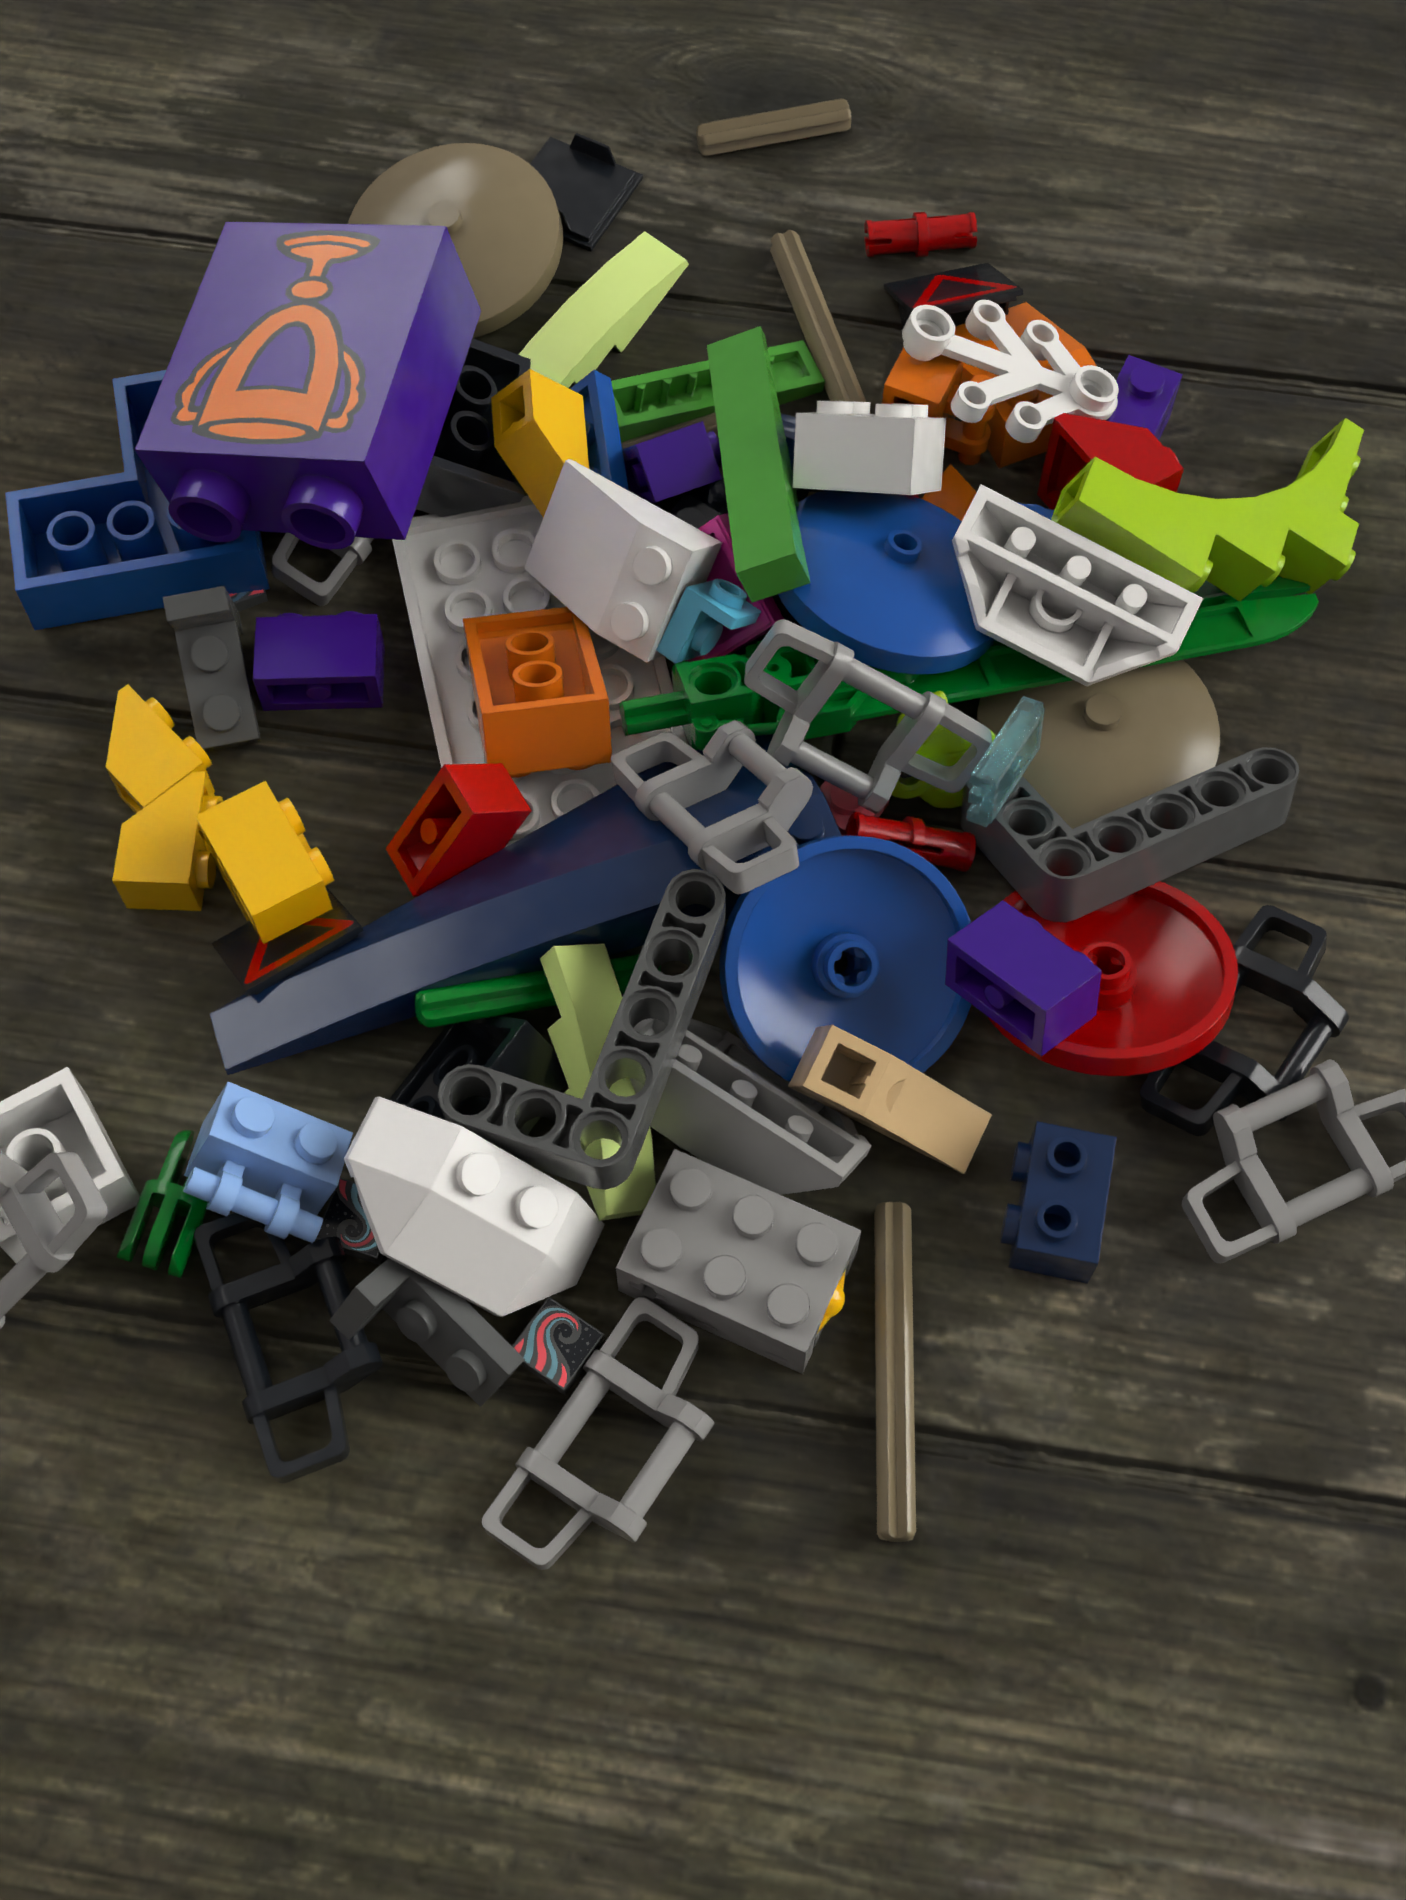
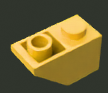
[491,369,589,517]
[106,684,215,813]
[112,771,223,911]

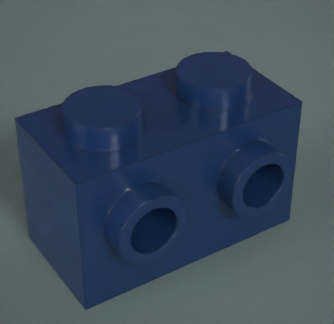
[1000,1121,1117,1284]

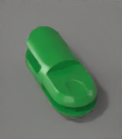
[116,1130,208,1278]

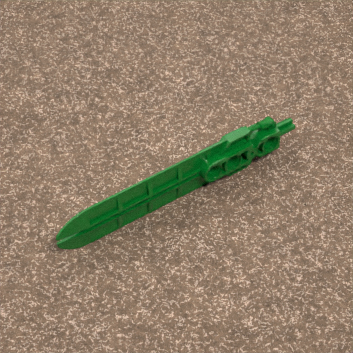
[619,575,1319,751]

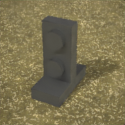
[162,586,261,752]
[329,1258,525,1407]

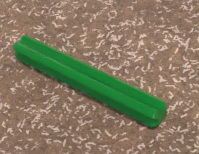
[415,954,661,1028]

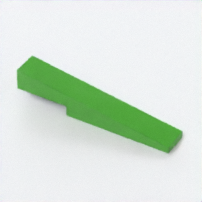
[707,326,811,603]
[612,340,825,442]

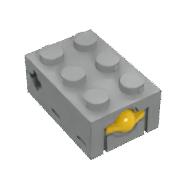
[616,1149,861,1374]

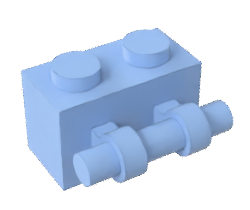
[183,1082,353,1243]

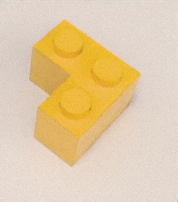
[195,781,334,944]

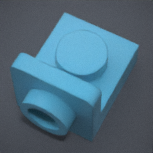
[656,579,761,663]

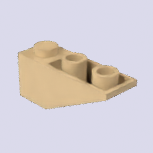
[788,1025,992,1174]

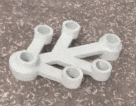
[902,300,1119,443]

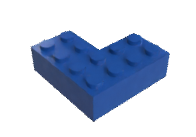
[5,370,270,630]

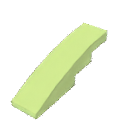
[518,231,689,388]
[540,944,656,1221]

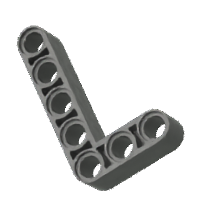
[960,747,1299,922]
[438,869,726,1190]

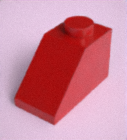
[386,763,532,897]

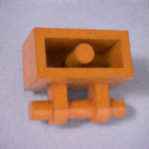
[882,347,996,465]

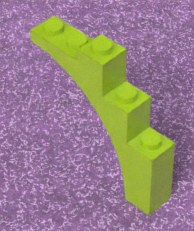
[1051,418,1364,601]

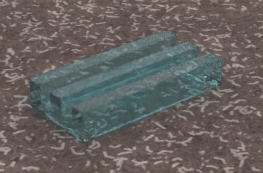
[966,696,1045,827]

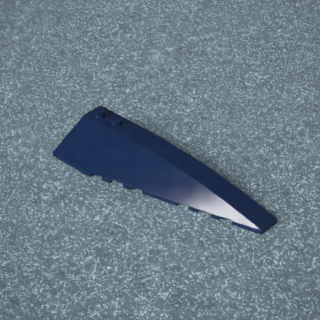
[210,735,842,1075]

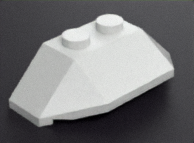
[952,484,1203,687]
[344,1097,605,1317]

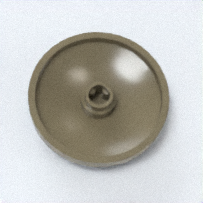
[348,143,563,338]
[976,660,1220,829]

